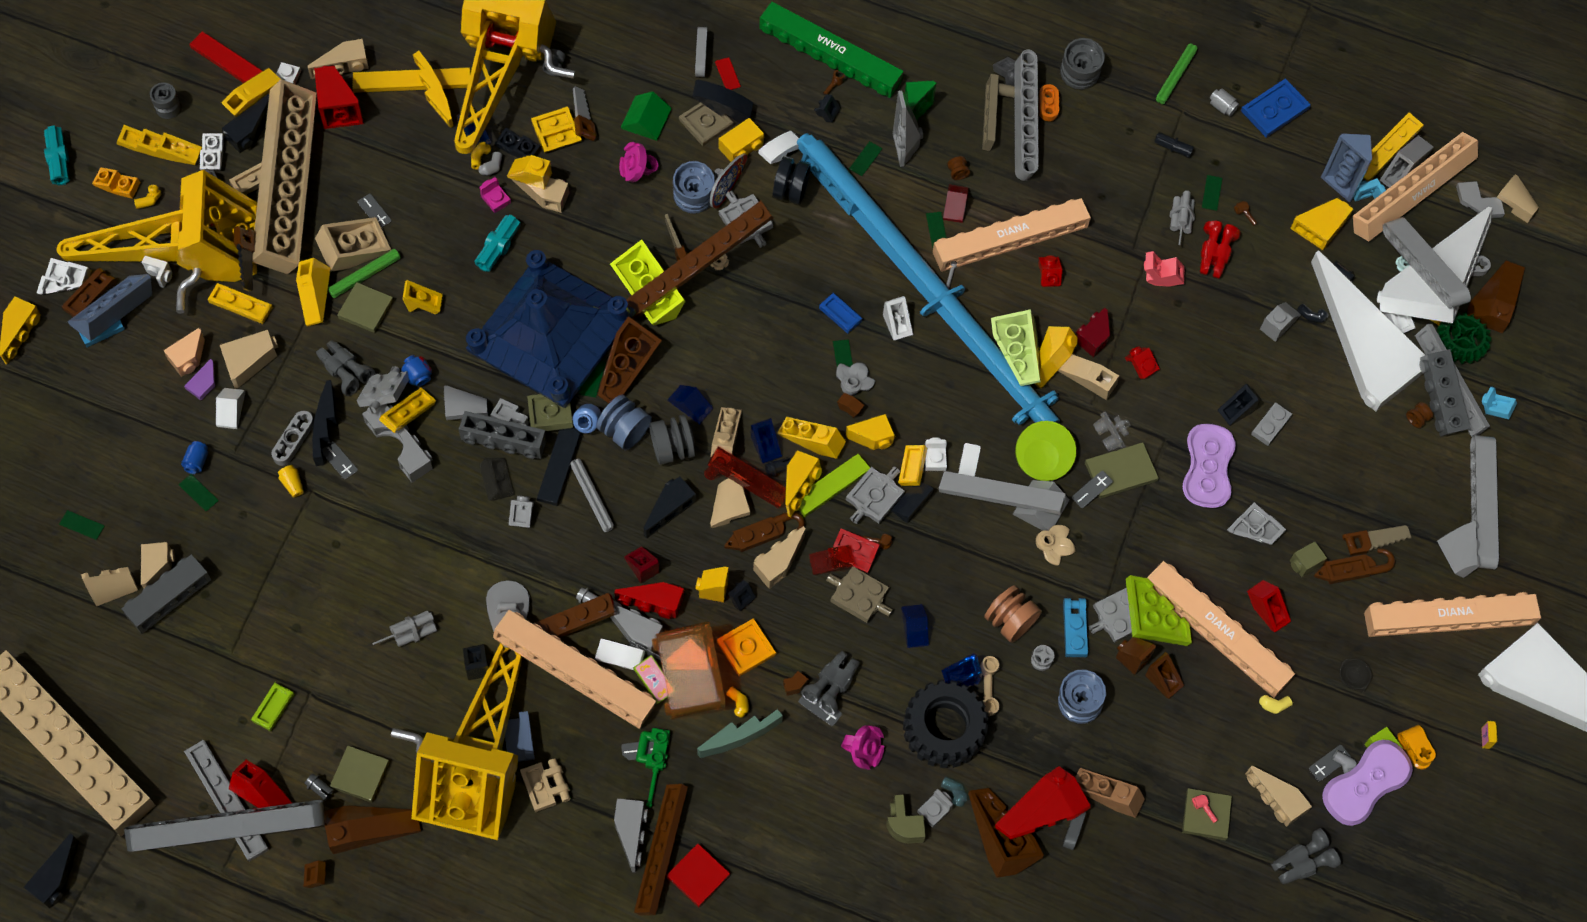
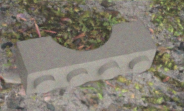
[362,404,433,483]

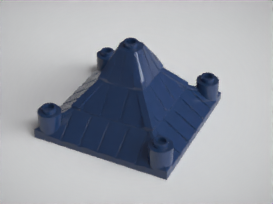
[466,250,636,408]

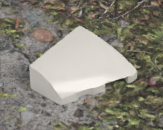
[37,258,92,295]

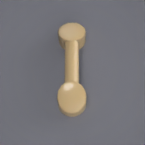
[980,656,999,716]

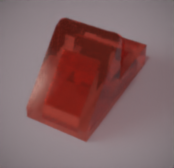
[809,545,855,575]

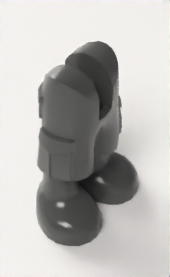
[316,340,375,396]
[801,651,860,715]
[1271,828,1341,884]

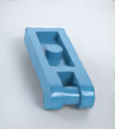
[1063,598,1088,657]

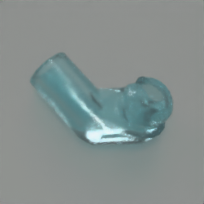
[941,776,967,807]

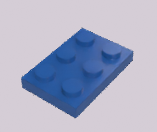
[1241,78,1311,138]

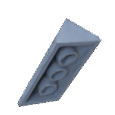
[1321,134,1372,203]
[68,274,152,341]

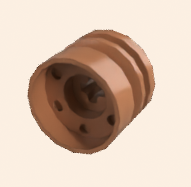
[984,585,1042,643]

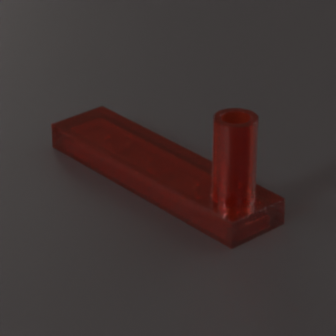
[704,446,786,508]

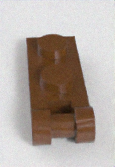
[61,268,117,317]

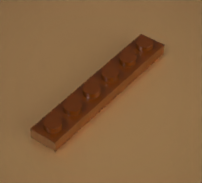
[634,784,688,915]

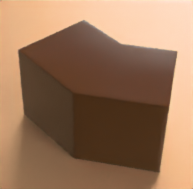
[837,393,864,418]
[783,671,808,696]

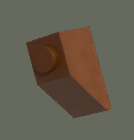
[1116,637,1156,675]

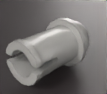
[576,588,598,604]

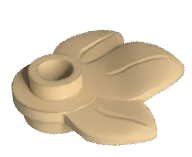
[1036,525,1075,566]

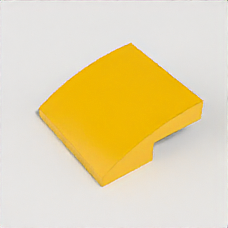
[531,107,582,153]

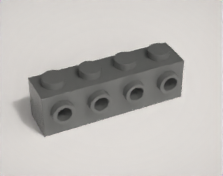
[1419,349,1471,436]
[459,411,547,459]
[121,554,211,634]

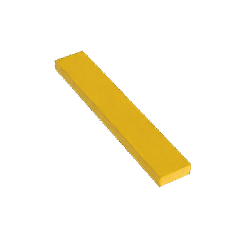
[353,68,470,93]

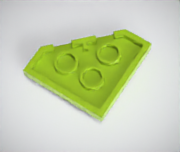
[1126,575,1192,646]

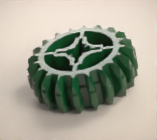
[1436,312,1492,364]

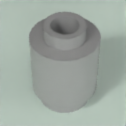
[1210,89,1239,116]

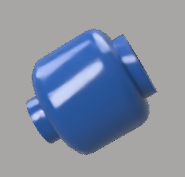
[401,355,432,387]

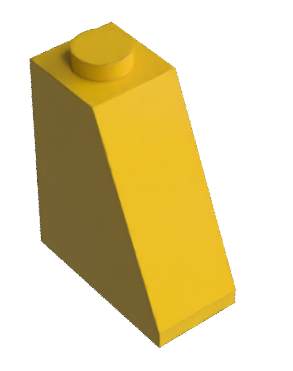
[1290,198,1353,250]

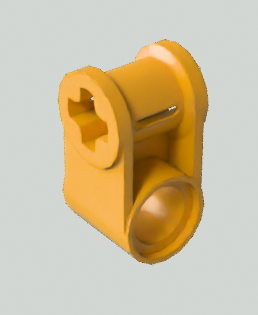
[1397,725,1436,770]

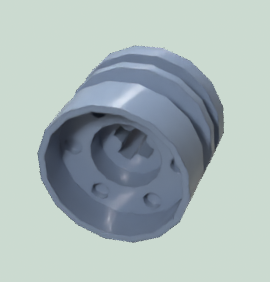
[673,161,715,213]
[596,395,652,450]
[1058,670,1106,724]

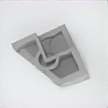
[444,386,488,420]
[1227,502,1286,545]
[1437,521,1480,578]

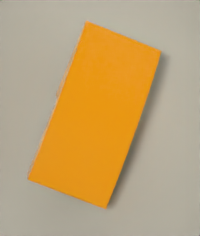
[92,167,141,199]

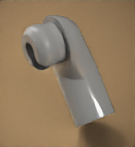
[1332,750,1357,774]

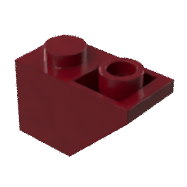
[1076,308,1110,357]

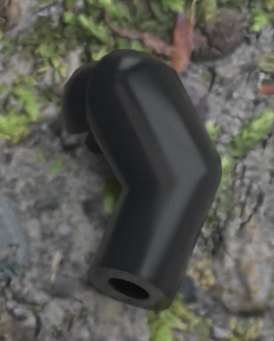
[1297,303,1328,323]

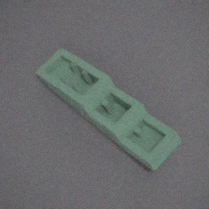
[697,709,783,758]

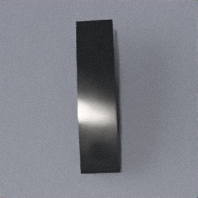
[312,380,338,466]

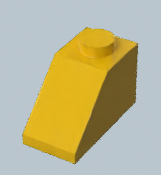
[507,155,552,190]
[846,414,894,450]
[696,567,729,602]

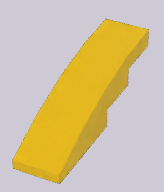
[413,51,453,128]
[117,125,202,165]

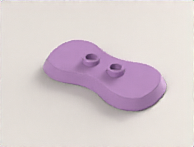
[1183,424,1235,508]
[1323,740,1413,826]

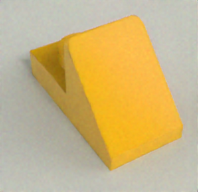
[403,280,442,315]

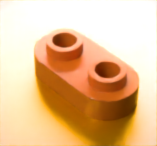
[1039,84,1059,121]

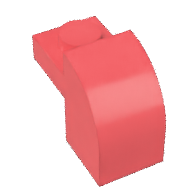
[1144,251,1184,287]

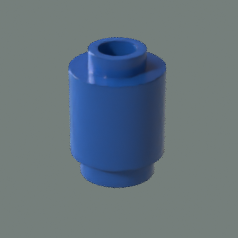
[181,441,208,474]

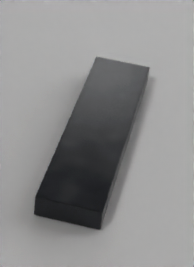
[537,428,581,506]

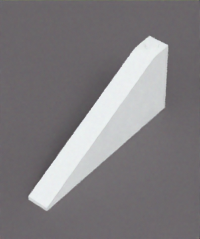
[1377,207,1492,323]
[1311,250,1425,412]
[1478,623,1587,732]

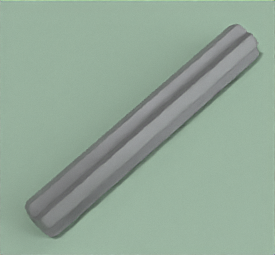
[570,459,614,532]

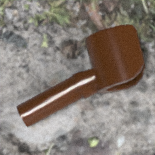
[823,70,845,95]
[1234,201,1257,226]
[862,534,892,550]

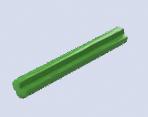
[1156,43,1198,104]
[328,249,400,298]

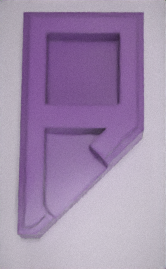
[184,359,215,400]

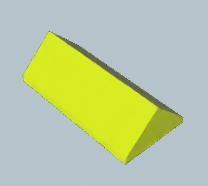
[610,240,685,326]

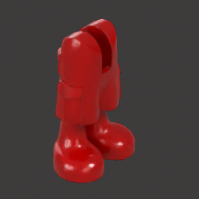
[1200,221,1240,279]

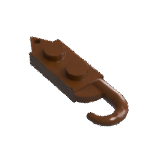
[724,512,805,552]
[1314,549,1395,584]

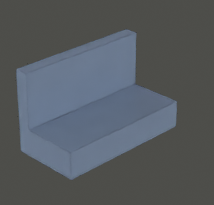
[505,711,535,762]

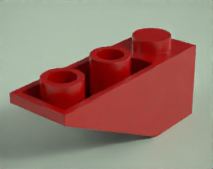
[614,582,684,619]
[229,759,292,808]

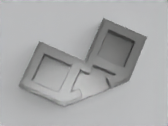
[1456,181,1505,218]

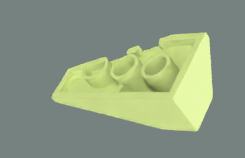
[991,309,1041,386]

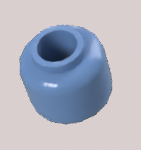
[573,404,601,433]

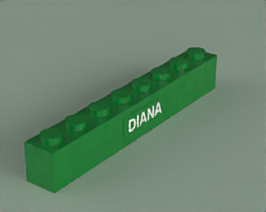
[759,2,904,98]

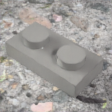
[1251,402,1292,446]

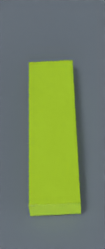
[798,454,870,517]

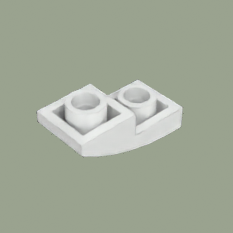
[758,131,799,164]
[200,133,224,170]
[595,639,645,670]

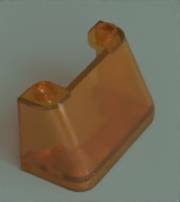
[652,622,726,720]

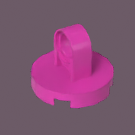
[619,142,658,182]
[841,725,884,770]

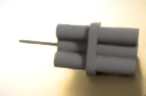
[1170,191,1195,245]
[372,611,437,647]

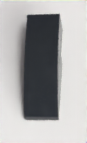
[692,79,753,123]

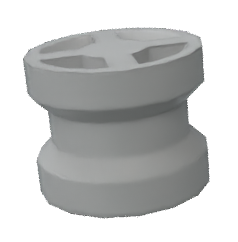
[1031,645,1054,671]

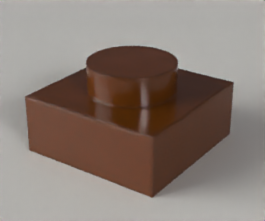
[303,860,326,888]

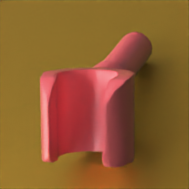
[1192,795,1218,823]

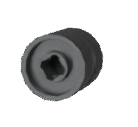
[150,82,181,119]

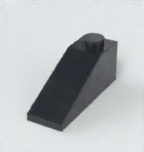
[222,94,269,153]
[643,476,696,539]
[23,833,79,909]

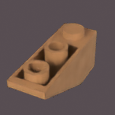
[1075,768,1145,818]

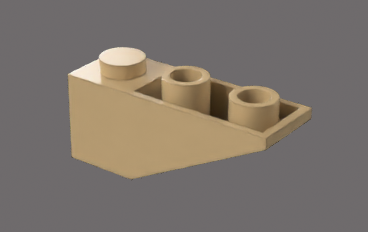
[308,39,369,79]
[512,178,569,213]
[1058,354,1119,400]
[710,407,741,467]
[753,526,805,589]
[1246,766,1312,827]

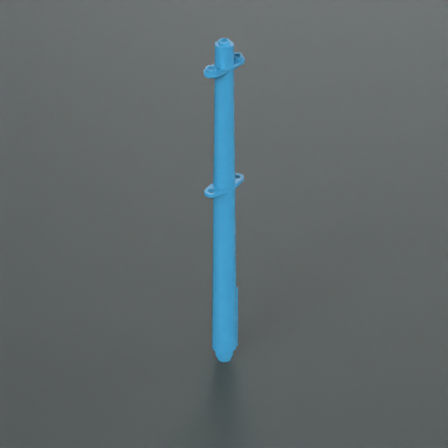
[797,133,1060,425]

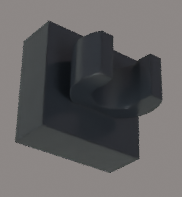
[814,94,840,122]
[727,580,756,611]

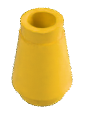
[278,465,304,498]

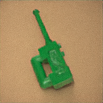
[636,728,670,808]

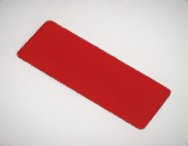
[715,57,741,90]

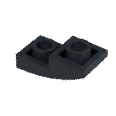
[495,128,540,158]

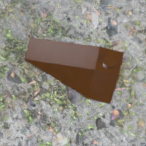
[1466,260,1525,333]
[597,316,662,403]
[968,788,1044,878]
[325,806,421,854]

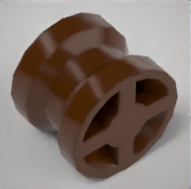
[947,156,970,180]
[1406,402,1433,428]

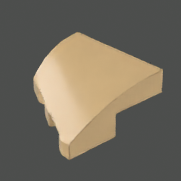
[1497,174,1539,223]
[710,475,750,528]
[81,567,138,606]

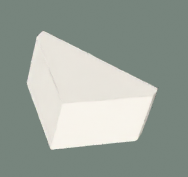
[883,296,913,340]
[216,388,245,429]

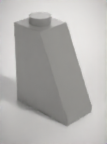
[1380,136,1434,188]

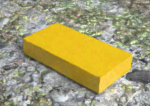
[898,445,927,486]

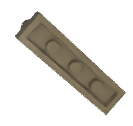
[982,74,1015,151]

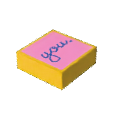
[1481,721,1497,749]

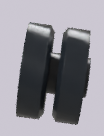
[772,156,811,205]

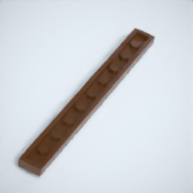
[626,200,774,320]

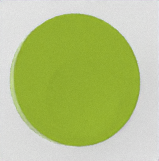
[1015,421,1076,481]

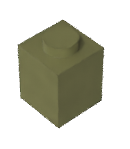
[1290,542,1327,577]

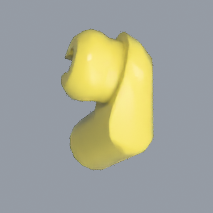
[1259,695,1293,714]

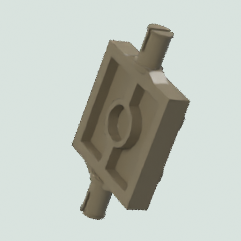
[826,566,893,623]

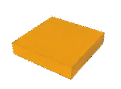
[717,618,776,677]

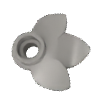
[836,363,875,395]

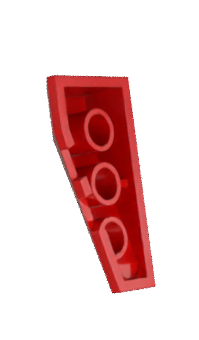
[995,766,1090,839]

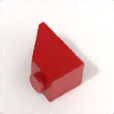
[1247,580,1291,632]

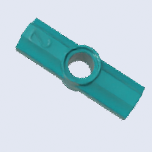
[44,125,69,186]
[474,215,521,272]

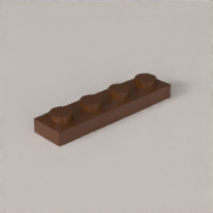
[535,593,617,638]

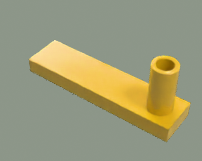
[1363,113,1424,182]

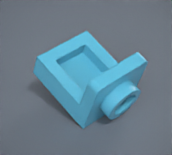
[1353,178,1386,202]
[1482,387,1517,419]

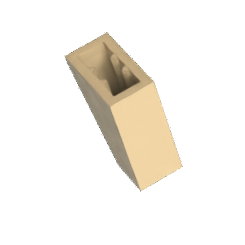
[220,330,278,389]

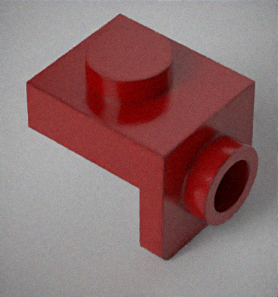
[1038,256,1062,287]
[1125,346,1160,379]

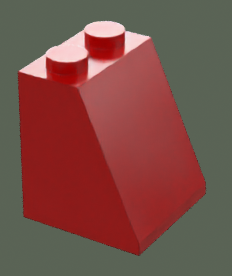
[314,66,364,129]

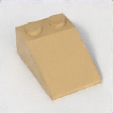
[315,217,391,272]

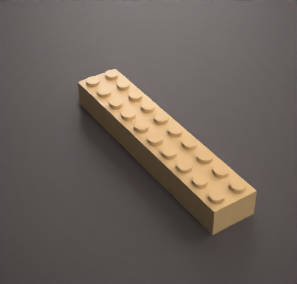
[252,79,317,274]
[0,650,156,837]

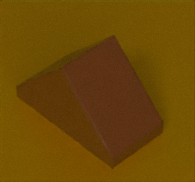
[1145,652,1184,699]

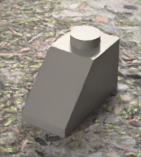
[1260,302,1301,342]

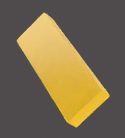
[208,283,273,324]
[379,388,436,433]

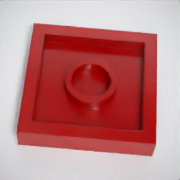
[667,844,730,908]

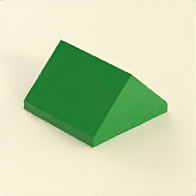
[904,81,937,120]
[621,91,672,141]

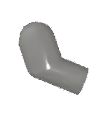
[479,152,502,176]

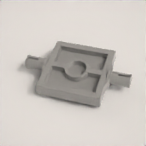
[719,191,773,247]
[357,366,409,414]
[846,467,905,524]
[1089,588,1132,643]

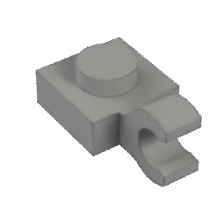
[490,398,530,426]

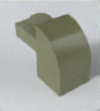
[886,795,925,844]

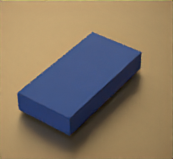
[819,293,862,334]

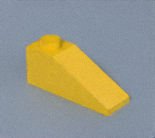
[1034,326,1078,388]

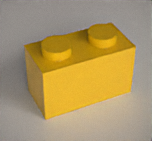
[718,118,764,162]

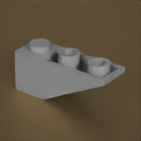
[610,601,663,652]
[614,798,648,872]

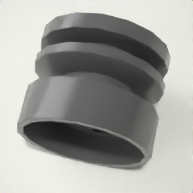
[1060,38,1105,90]
[649,415,695,465]

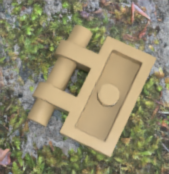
[520,758,571,812]

